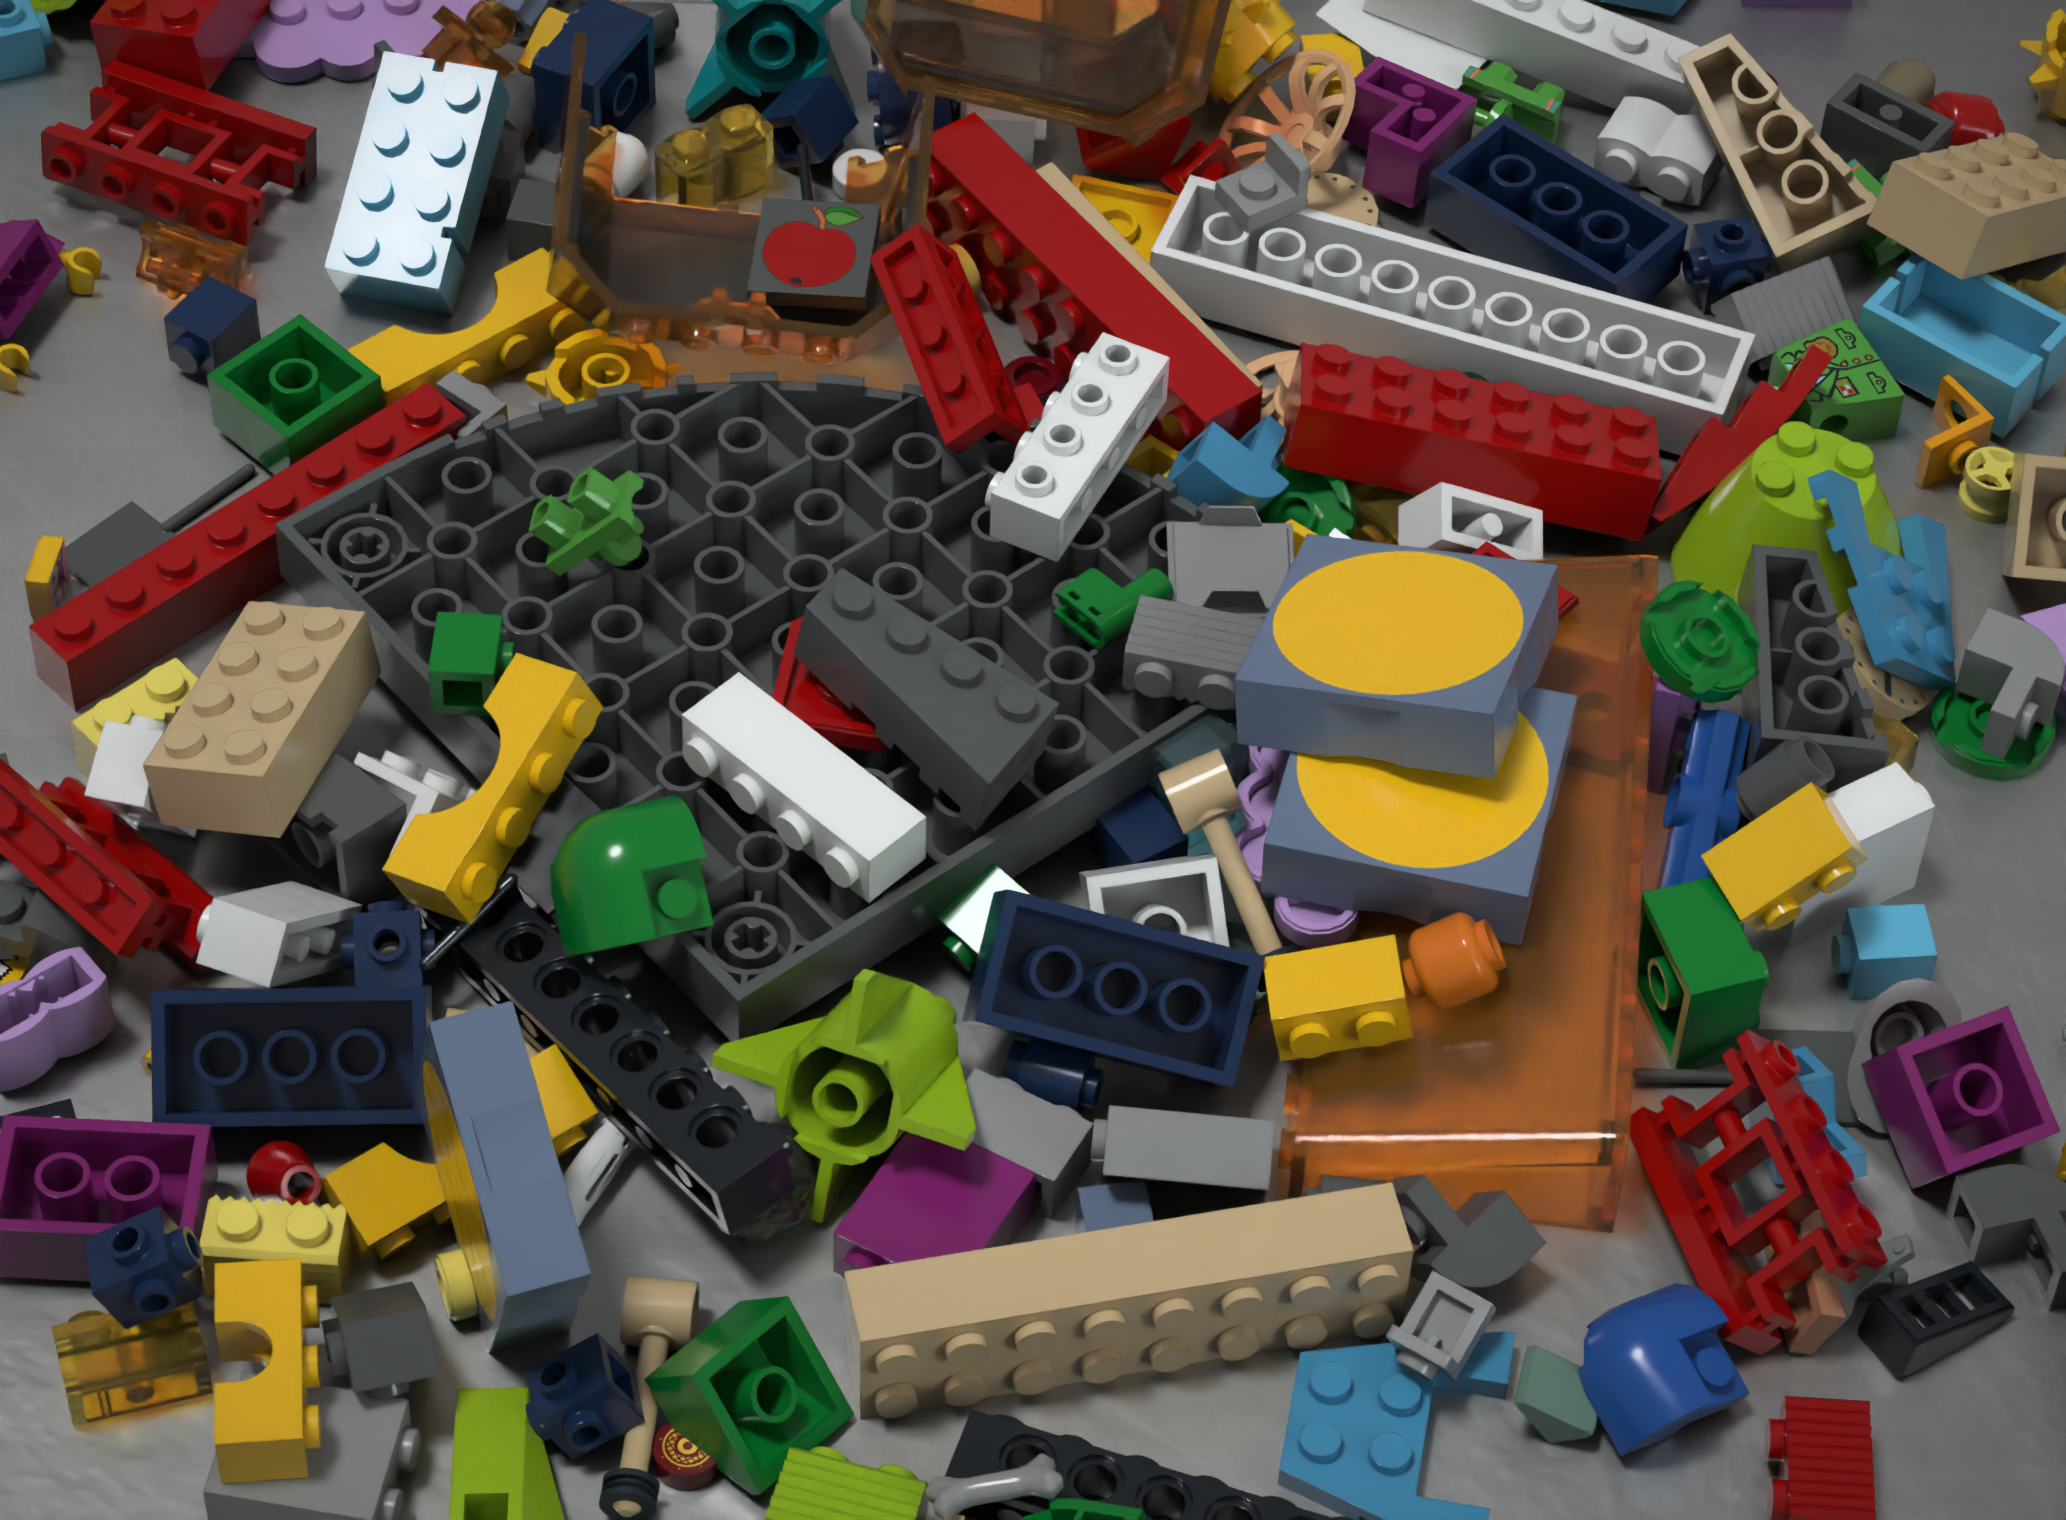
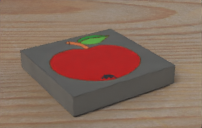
[747,198,882,311]

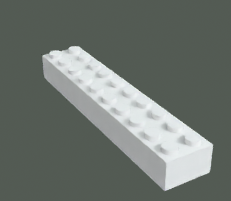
[1150,175,1756,455]

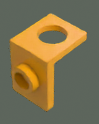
[1915,374,1994,489]

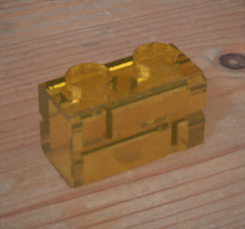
[51,1301,213,1426]

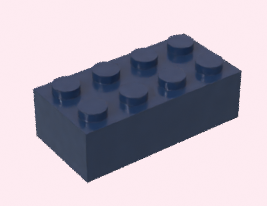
[1424,114,1688,303]
[962,889,1265,1088]
[151,985,433,1127]

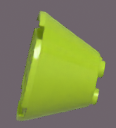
[1670,421,1905,618]

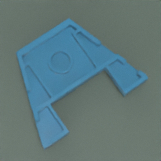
[1808,469,1955,691]
[1278,1331,1515,1520]

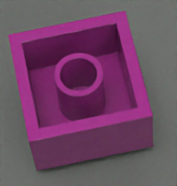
[1861,1006,2061,1189]

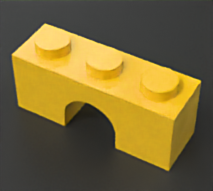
[214,1258,321,1484]

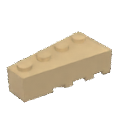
[1677,33,1879,275]

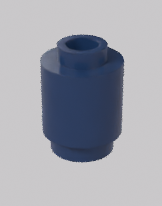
[1002,1039,1104,1115]

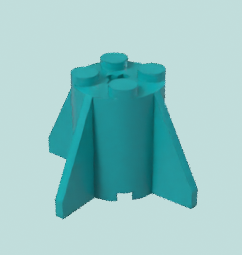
[685,0,855,119]

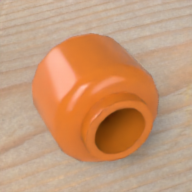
[1401,912,1506,1010]

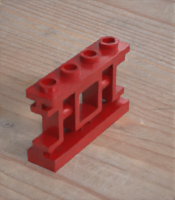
[41,59,317,247]
[0,758,214,973]
[1622,1030,1888,1356]

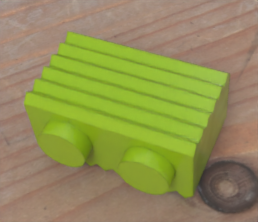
[765,1446,928,1520]

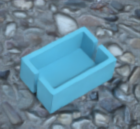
[1858,252,2066,438]

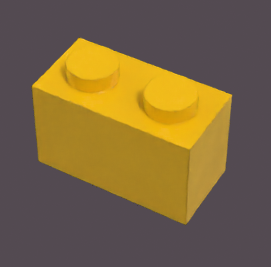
[1701,782,1869,932]
[1263,934,1413,1061]

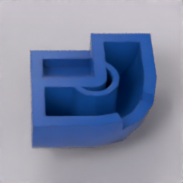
[1577,1283,1750,1457]

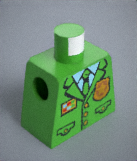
[1767,318,1905,442]

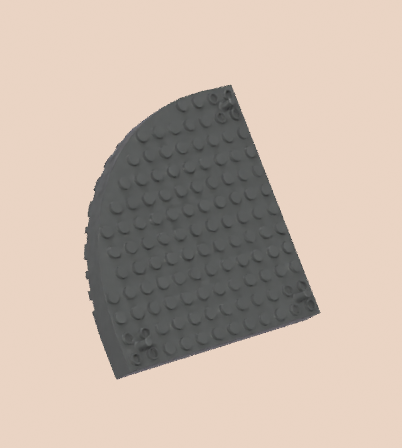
[275,372,1237,1042]

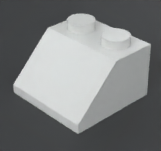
[1079,853,1230,947]

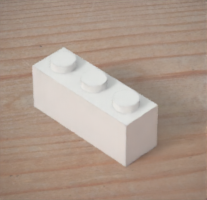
[196,881,362,988]

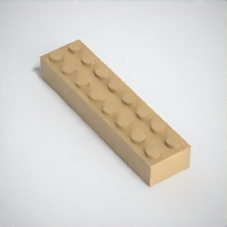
[844,1182,1414,1419]

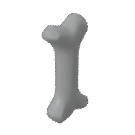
[926,1453,1064,1520]

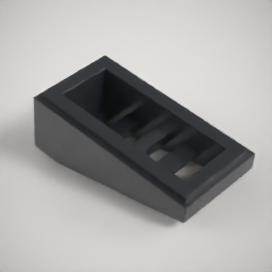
[1858,1261,2015,1378]

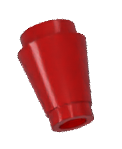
[246,1141,321,1206]

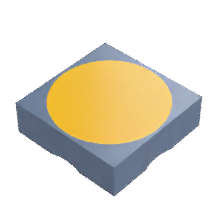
[1234,534,1559,779]
[1260,686,1577,946]
[415,1001,591,1353]

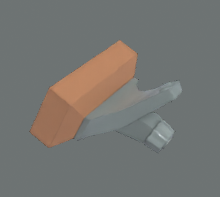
[1764,1209,1915,1355]

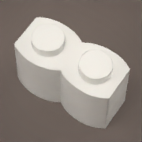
[1594,96,1724,205]

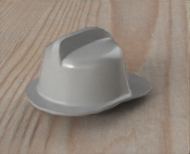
[1846,978,1962,1135]

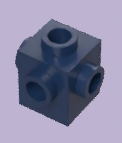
[1682,216,1772,315]
[341,901,437,986]
[84,1206,204,1330]
[526,1333,645,1460]

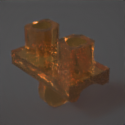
[421,0,516,79]
[136,218,248,300]

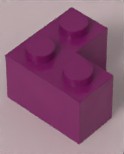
[1341,56,1478,208]

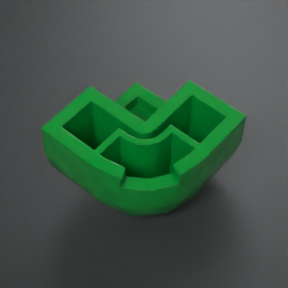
[550,795,714,956]

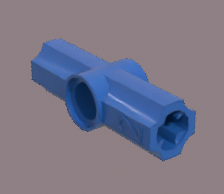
[1657,709,1751,889]

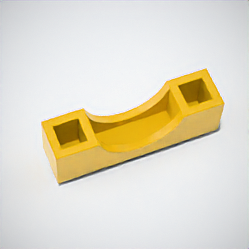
[347,247,586,408]
[382,653,604,925]
[317,1044,598,1262]

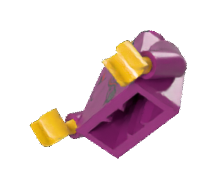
[0,219,102,392]

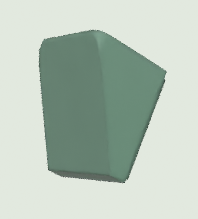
[1514,1345,1598,1444]

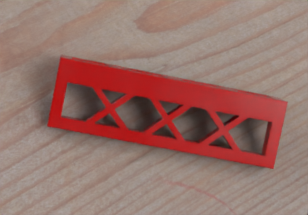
[869,224,1031,454]

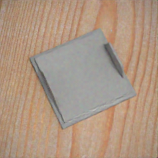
[1166,506,1294,619]

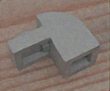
[1955,607,2065,760]

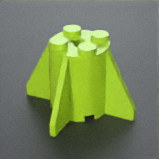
[711,968,976,1223]

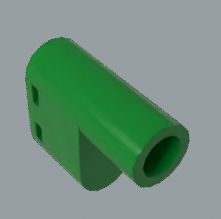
[1053,568,1174,649]

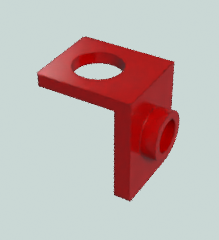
[1160,137,1243,195]

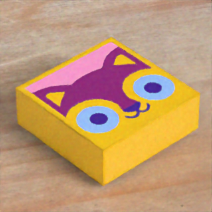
[24,535,71,622]

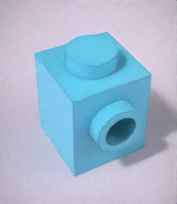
[0,0,53,81]
[1831,904,1938,1000]

